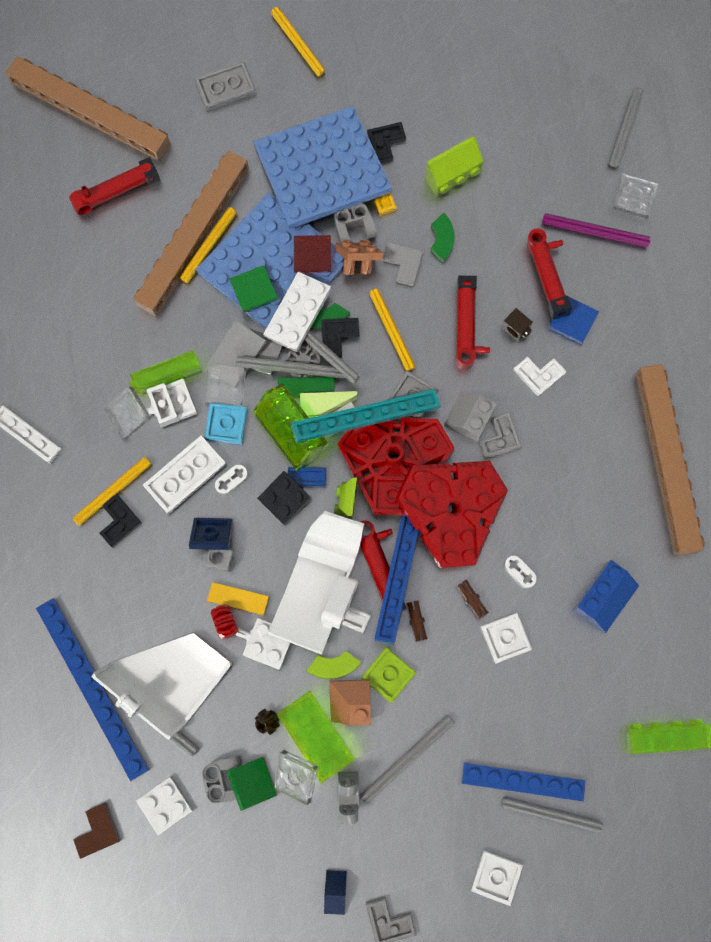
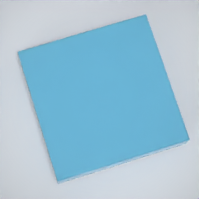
[204,402,248,445]

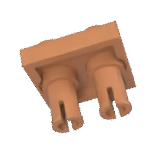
[335,240,383,275]

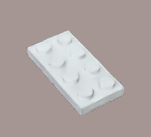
[263,272,332,352]
[143,436,227,515]

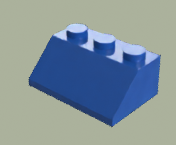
[573,560,639,633]

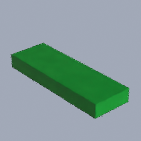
[278,377,334,398]

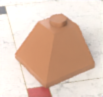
[330,680,371,726]

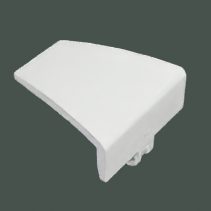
[91,633,232,740]

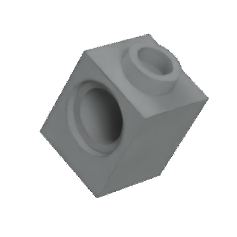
[203,550,235,572]

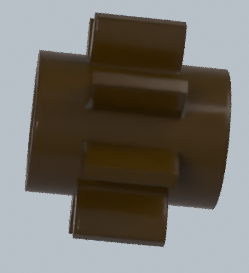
[255,709,280,735]

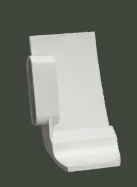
[268,511,364,655]

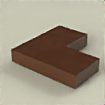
[73,803,120,859]

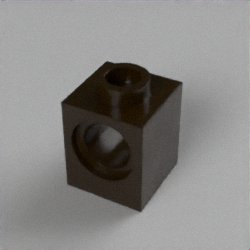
[502,308,533,341]

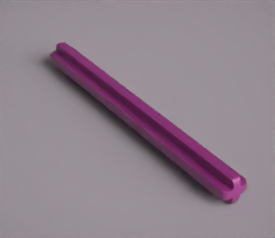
[542,213,651,247]

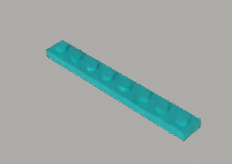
[291,389,441,443]

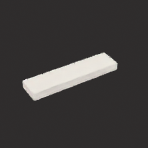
[0,405,62,465]

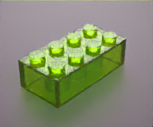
[252,384,328,471]
[277,691,356,784]

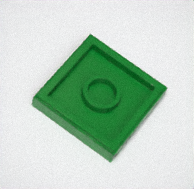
[229,265,278,313]
[226,757,277,811]

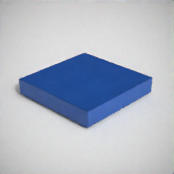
[549,295,599,345]

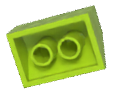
[425,135,484,196]

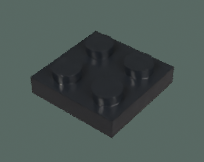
[257,471,312,525]

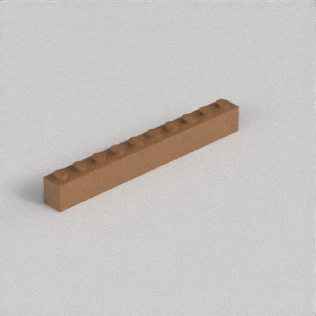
[5,56,170,161]
[134,150,249,316]
[636,364,705,556]

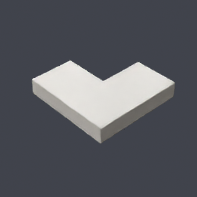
[513,356,567,397]

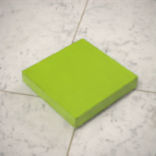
[361,647,417,704]

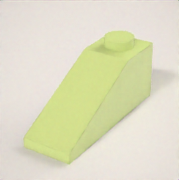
[300,391,357,420]

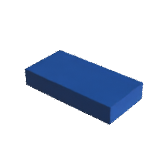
[288,467,326,487]

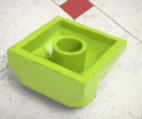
[334,478,357,520]

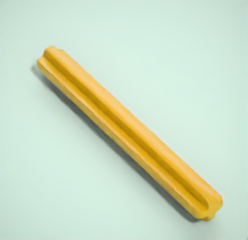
[271,6,325,77]
[180,207,237,283]
[370,288,415,371]
[73,457,151,526]

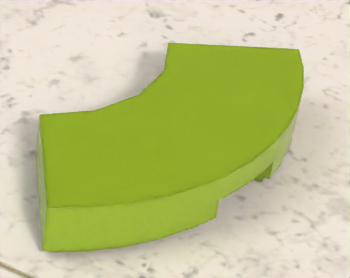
[306,651,362,679]

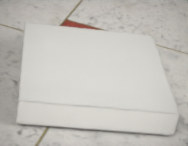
[480,613,532,664]
[471,850,523,906]

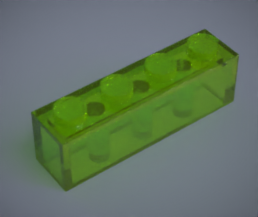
[624,720,711,754]

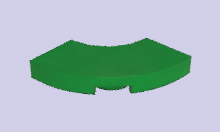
[431,213,455,263]
[310,303,350,330]

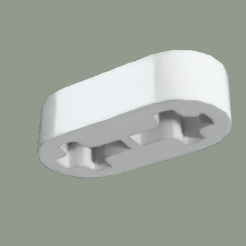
[215,465,248,495]
[504,556,537,588]

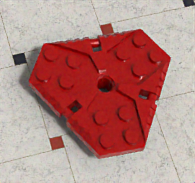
[337,418,455,516]
[396,461,508,568]

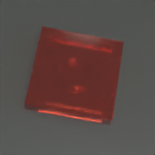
[294,235,331,273]

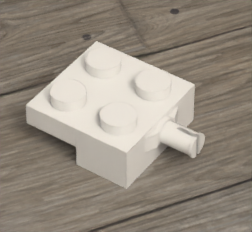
[141,379,197,427]
[236,618,291,670]

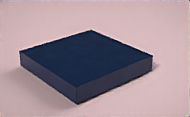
[189,518,233,550]

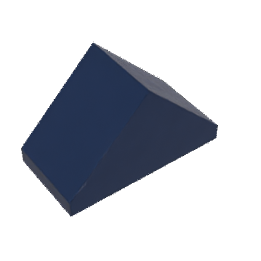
[324,870,347,915]

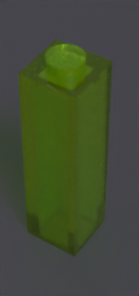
[129,350,203,396]

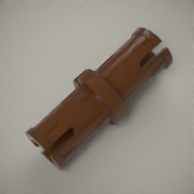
[457,580,489,620]
[406,600,428,642]

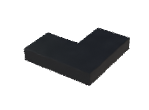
[367,122,406,163]
[321,318,360,357]
[100,494,142,548]

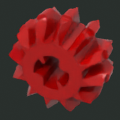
[211,604,238,639]

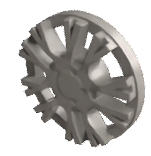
[286,345,321,378]

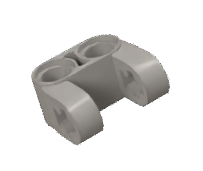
[334,203,377,243]
[202,756,241,803]
[338,772,359,825]

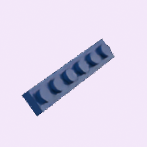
[461,763,586,801]

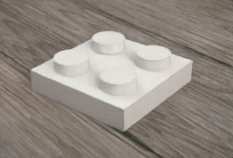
[136,777,193,835]

